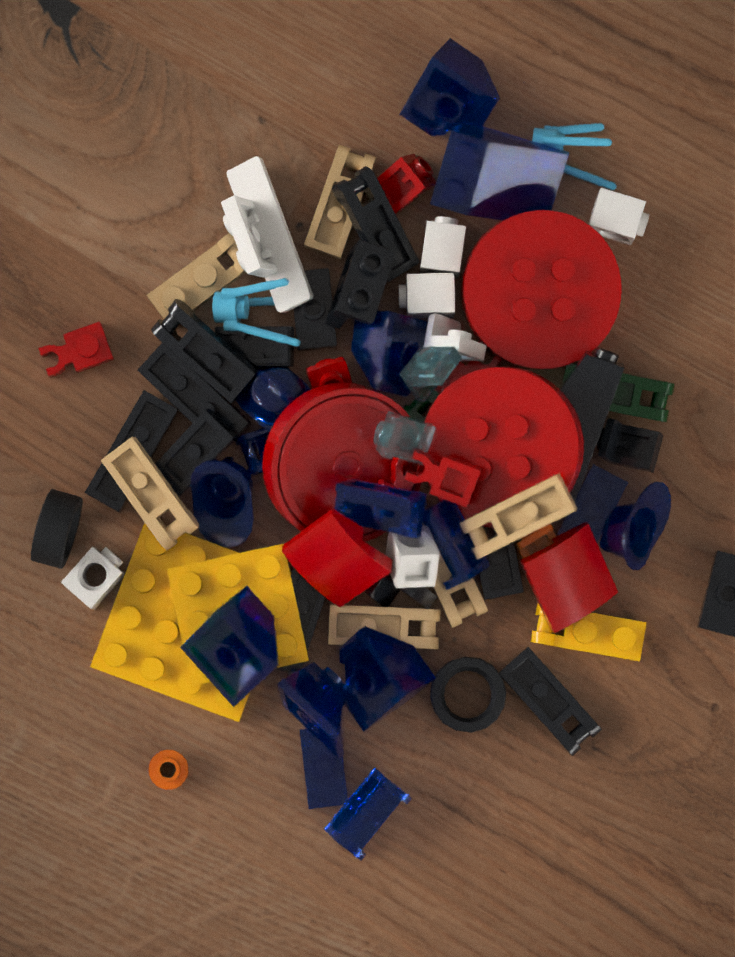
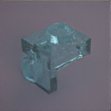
[400,346,462,402]
[374,411,436,465]

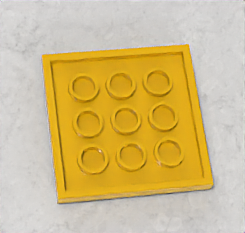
[90,522,292,722]

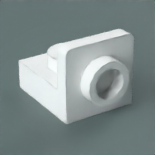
[423,314,486,361]

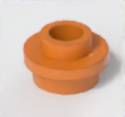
[149,750,189,790]

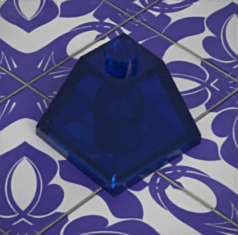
[180,586,279,707]
[277,662,344,760]

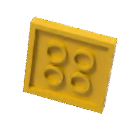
[167,544,309,686]

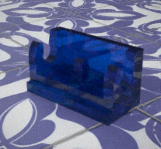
[335,479,426,539]
[408,499,490,590]
[324,767,412,861]

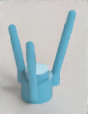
[531,123,617,190]
[212,278,301,347]

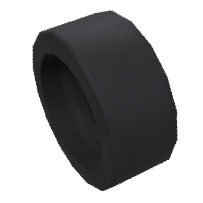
[31,489,83,569]
[430,657,506,733]

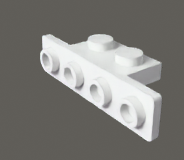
[221,156,314,313]

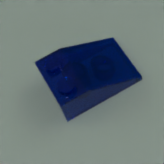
[430,118,570,220]

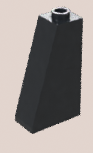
[559,347,624,502]

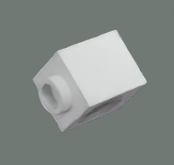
[588,188,650,245]
[420,216,466,279]
[399,273,455,319]
[385,526,440,588]
[61,546,125,610]

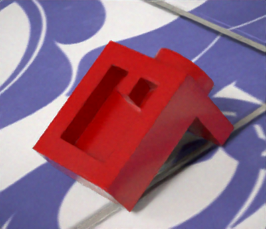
[377,154,437,215]
[305,356,352,389]

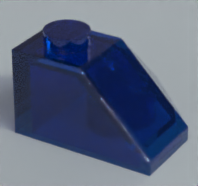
[400,38,500,136]
[351,311,440,397]
[339,626,436,732]

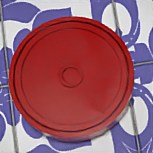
[461,210,622,369]
[420,367,584,528]
[263,382,422,542]

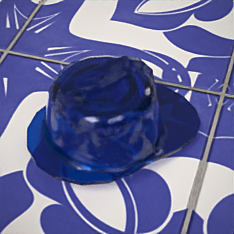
[236,367,311,431]
[191,456,254,548]
[599,482,671,570]

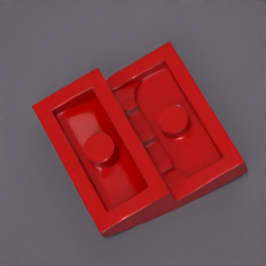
[282,508,393,608]
[520,522,618,633]

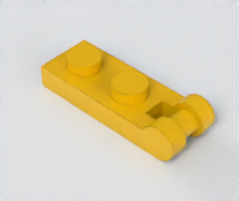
[530,603,647,662]

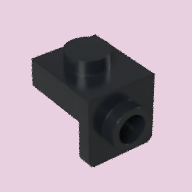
[597,418,664,473]
[365,573,437,609]

